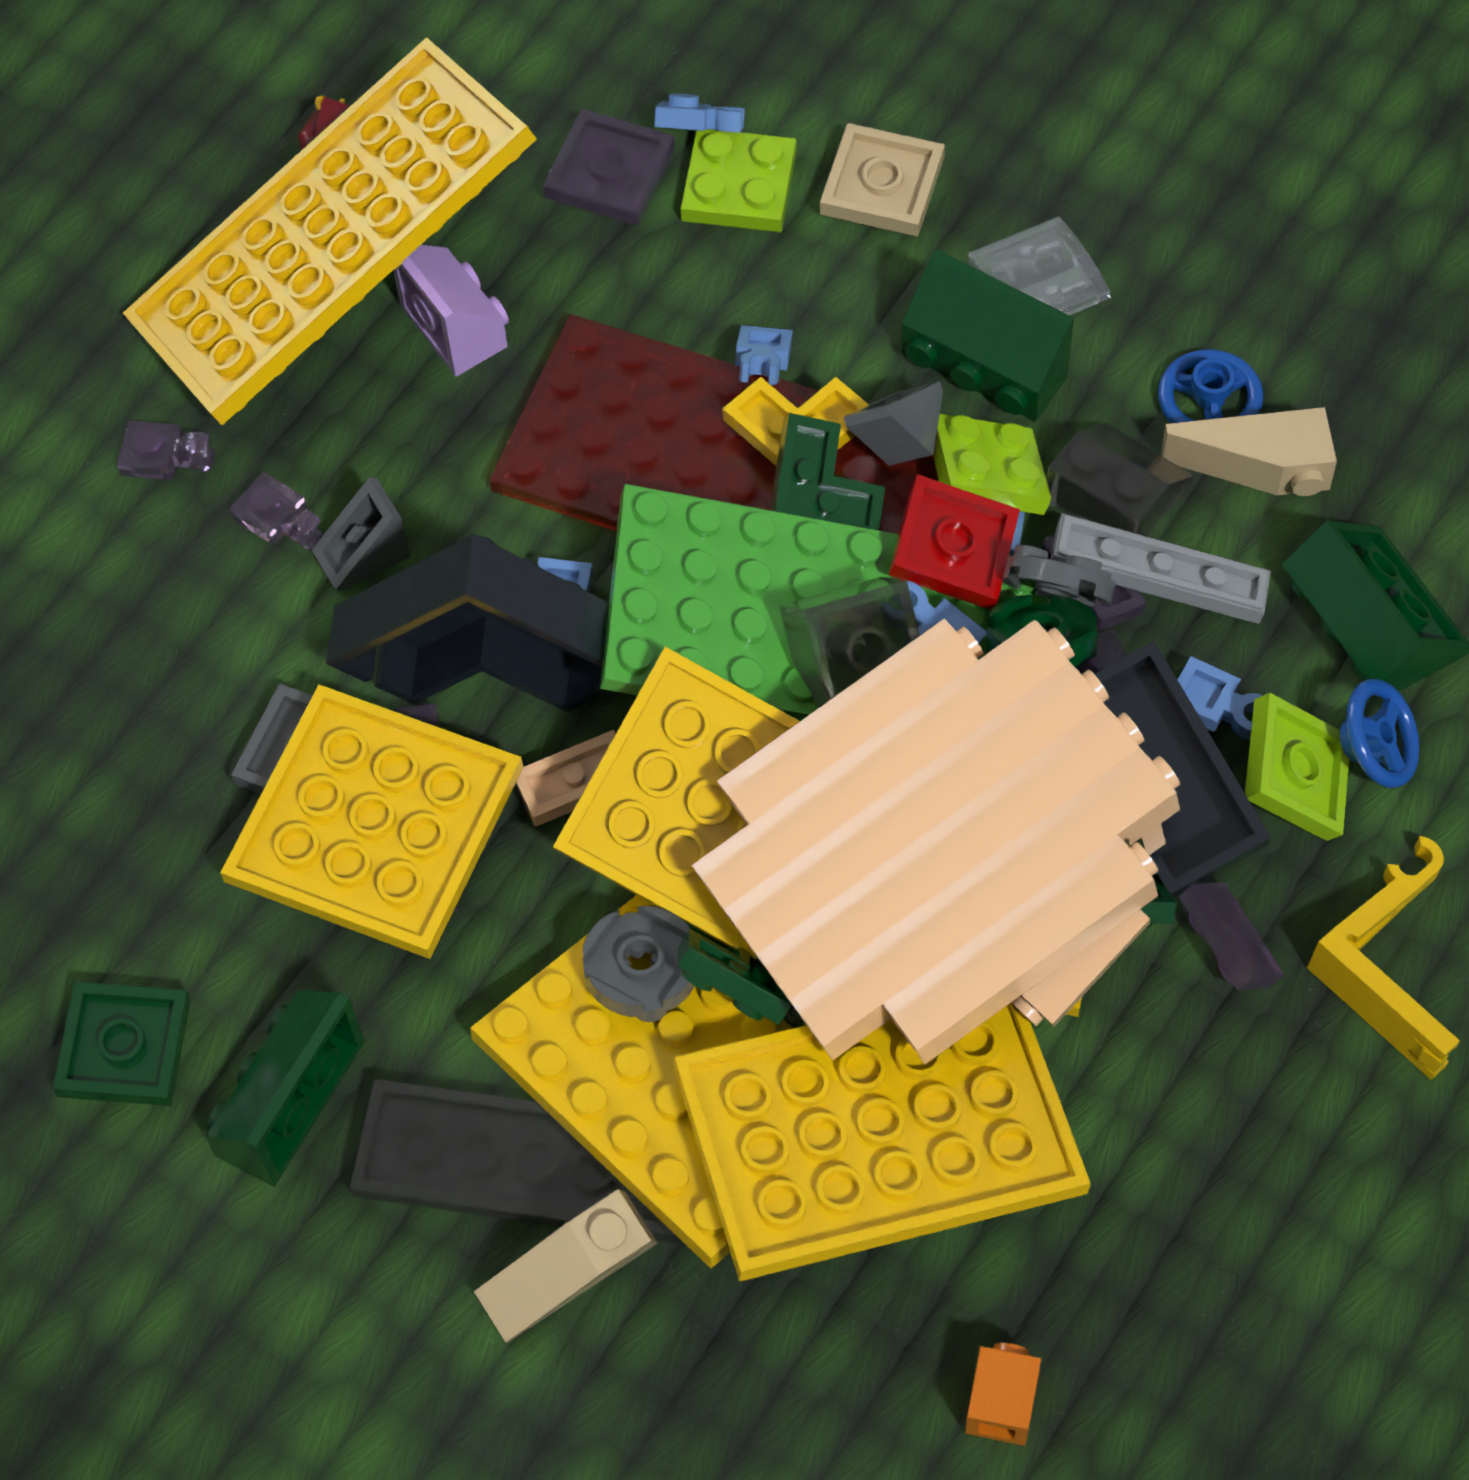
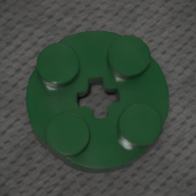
[986,594,1098,667]

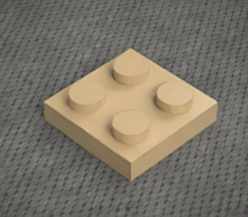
[820,123,945,237]

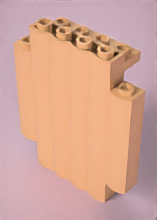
[692,618,1180,1064]

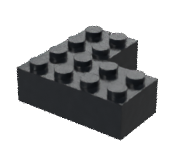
[326,534,612,712]
[1095,640,1271,898]

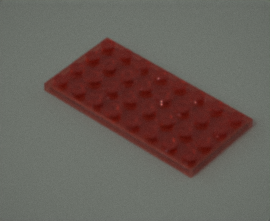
[489,314,939,534]

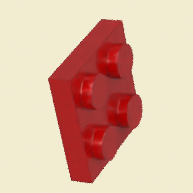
[888,474,1020,610]

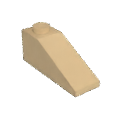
[1161,407,1337,496]
[474,1189,658,1343]

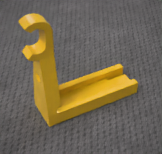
[1307,836,1460,1080]

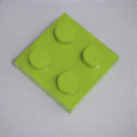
[681,129,797,232]
[933,414,1052,515]
[1245,693,1349,841]

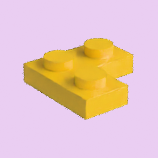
[722,377,869,466]

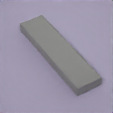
[1050,513,1271,624]

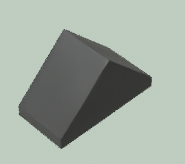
[844,381,943,466]
[312,478,410,590]

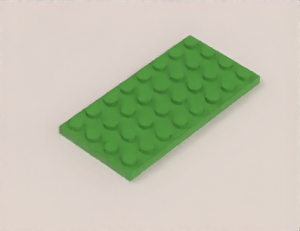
[600,484,1047,721]

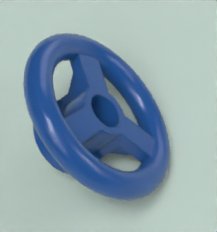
[1158,349,1263,423]
[1340,679,1419,788]

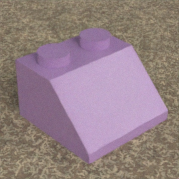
[393,245,509,377]

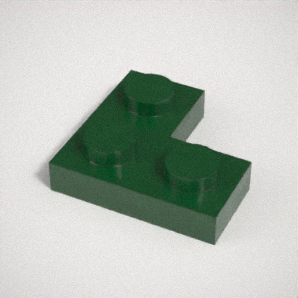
[770,413,885,531]
[677,929,791,1025]

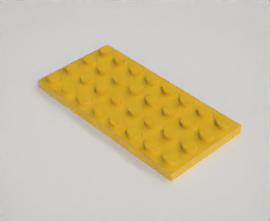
[123,37,537,425]

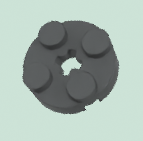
[1002,545,1116,607]
[583,906,694,1022]

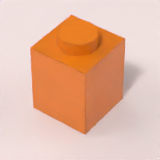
[965,1343,1041,1446]

